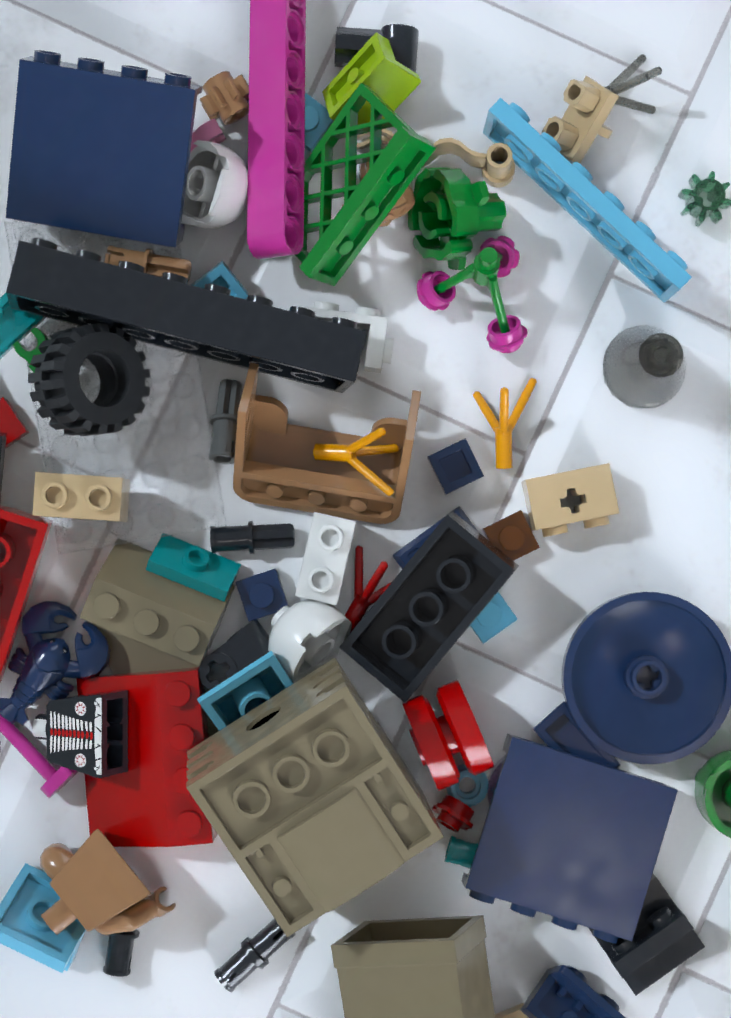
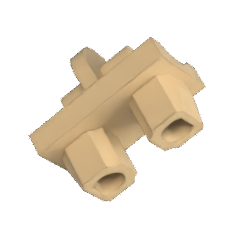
[542,76,619,163]

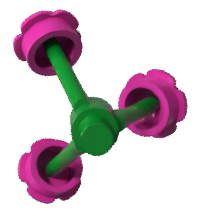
[417,236,528,353]

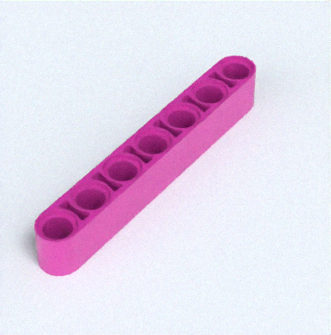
[247,0,306,260]

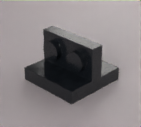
[589,874,705,996]

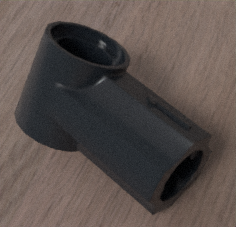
[334,24,419,73]

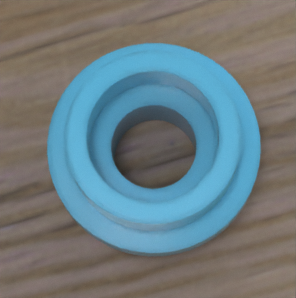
[446,764,489,807]

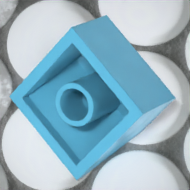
[197,651,294,731]

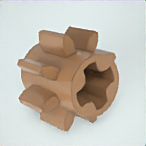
[200,71,249,125]

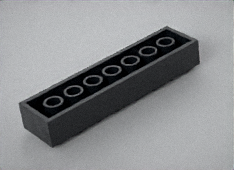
[6,238,367,393]

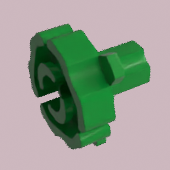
[408,167,507,270]

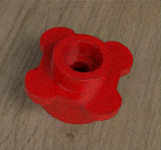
[432,795,475,833]

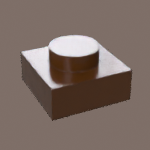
[482,510,540,561]

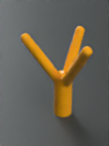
[473,378,537,469]
[313,428,399,496]

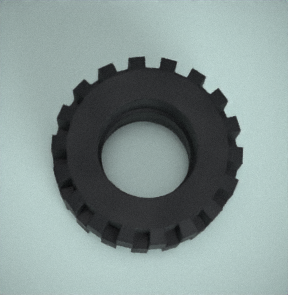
[28,323,151,436]

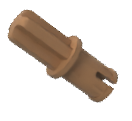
[104,245,192,281]

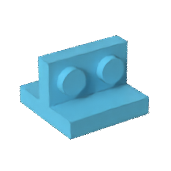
[0,863,86,973]

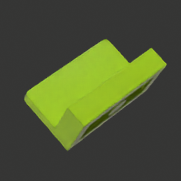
[322,32,421,138]

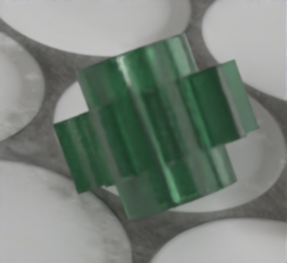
[677,171,731,227]

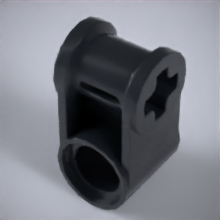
[199,619,269,690]

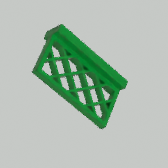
[295,83,436,286]

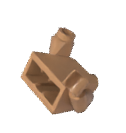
[40,829,176,935]

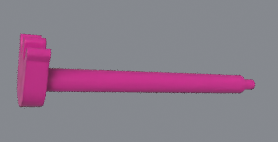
[0,716,78,798]

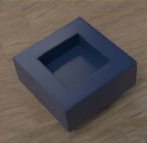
[427,438,484,495]
[235,568,289,622]

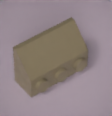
[79,538,236,666]

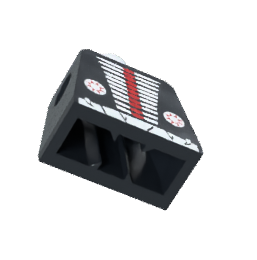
[32,690,128,778]

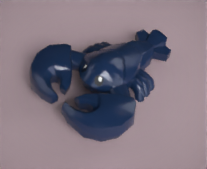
[0,601,111,726]

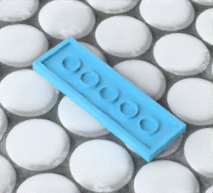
[483,98,692,303]

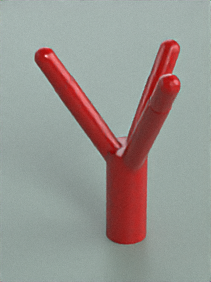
[345,545,392,633]

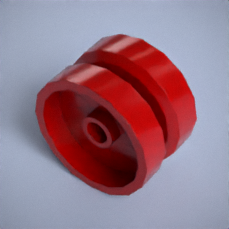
[402,680,494,791]

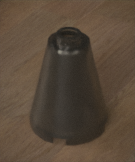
[603,325,687,408]

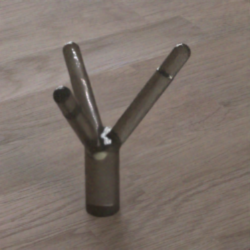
[605,54,662,114]

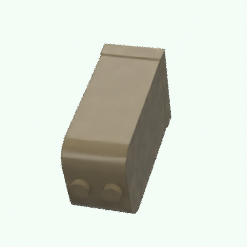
[331,915,495,1018]

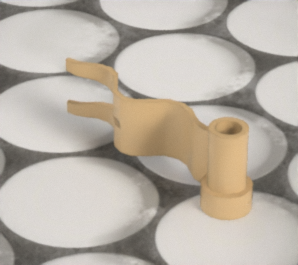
[357,129,515,188]

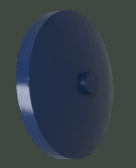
[561,592,731,764]

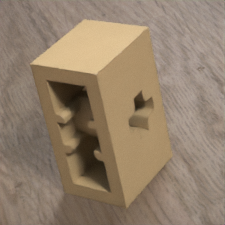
[521,463,619,537]
[32,472,130,522]

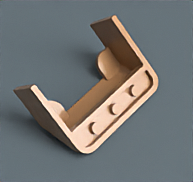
[233,363,421,524]

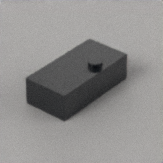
[339,512,519,703]

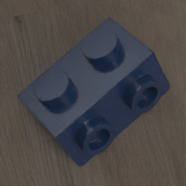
[520,965,626,1018]

